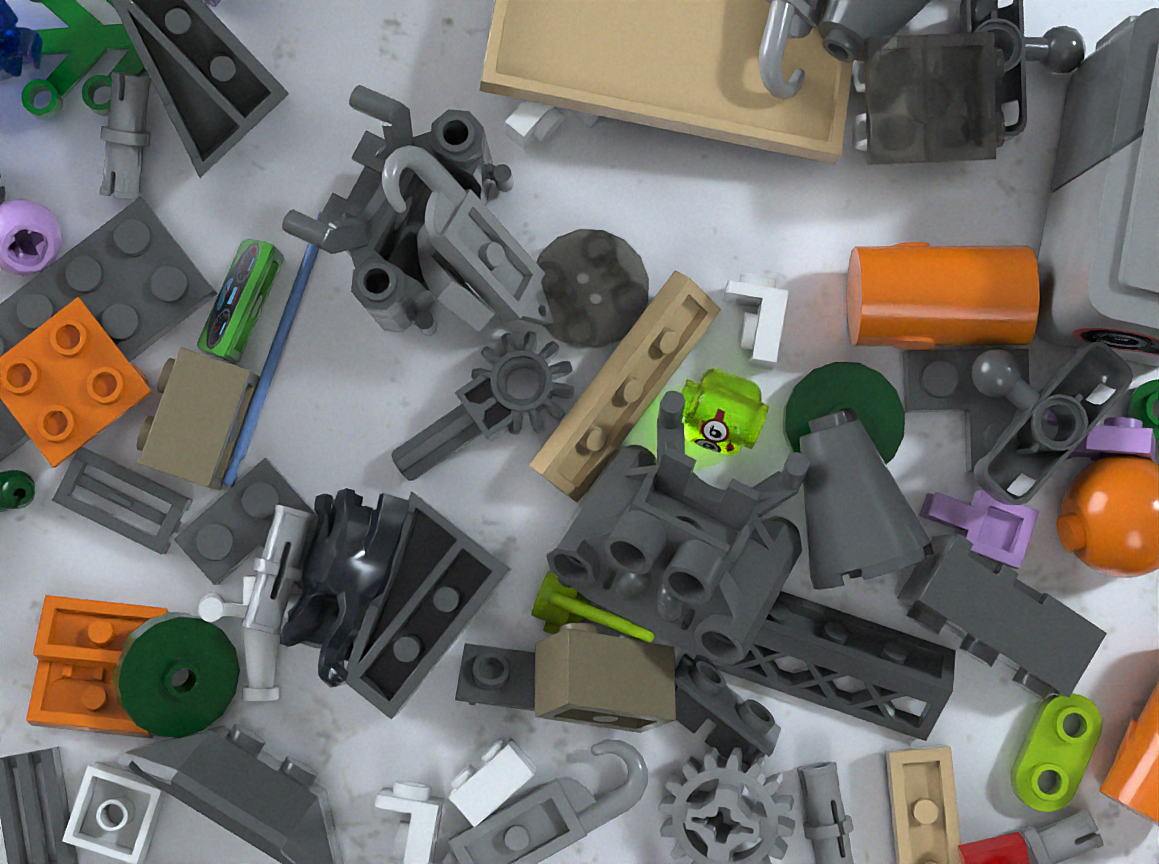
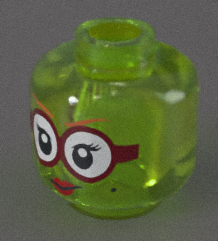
[681,367,769,457]

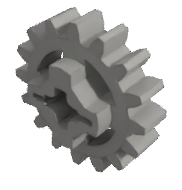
[658,747,796,864]

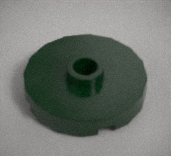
[783,362,905,465]
[112,612,240,738]

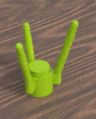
[531,570,655,642]

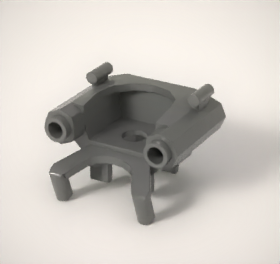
[282,85,514,336]
[546,391,810,667]

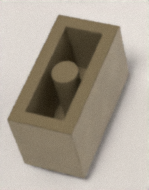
[136,347,260,490]
[535,623,676,733]

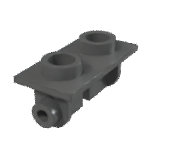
[455,643,535,711]
[675,653,781,765]

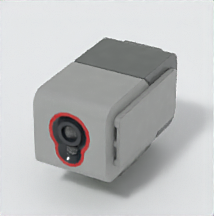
[1035,8,1159,366]

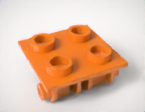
[0,297,152,468]

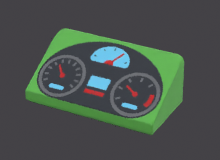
[197,239,284,364]

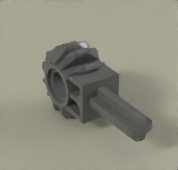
[391,331,574,481]

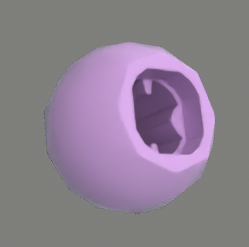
[0,198,62,276]

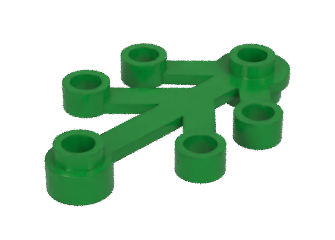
[0,0,146,120]

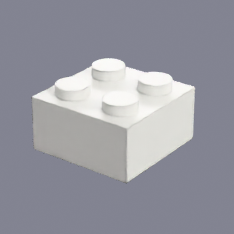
[449,738,536,828]
[62,762,167,864]

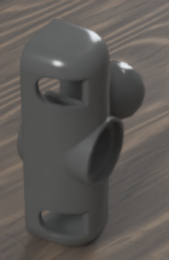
[956,0,1087,143]
[971,341,1133,505]

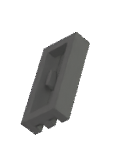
[52,447,193,554]
[0,746,78,864]

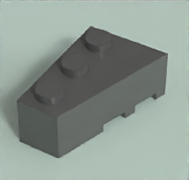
[346,491,512,719]
[897,534,1107,700]

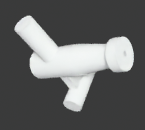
[198,575,302,701]

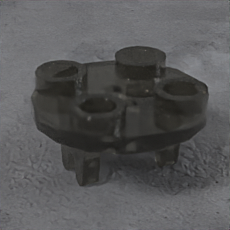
[536,229,649,350]

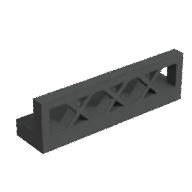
[694,591,956,741]

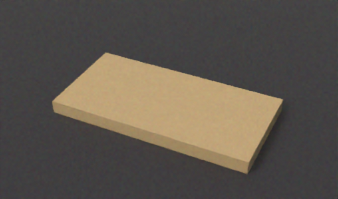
[479,0,853,164]

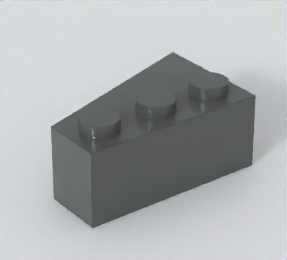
[111,0,289,178]

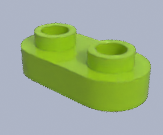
[1010,693,1102,812]

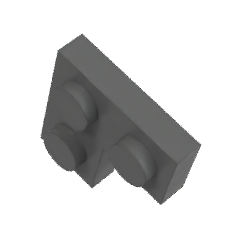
[903,349,1030,472]
[173,458,318,589]

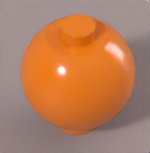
[1056,455,1159,578]

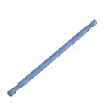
[222,212,321,487]

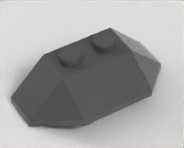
[118,724,344,864]

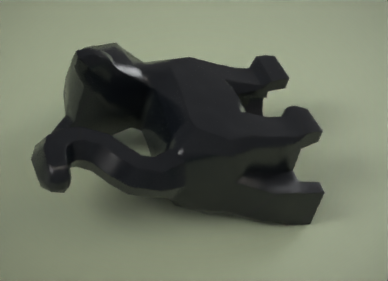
[280,488,410,688]

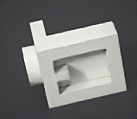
[505,100,598,150]
[723,274,789,370]
[375,780,444,864]

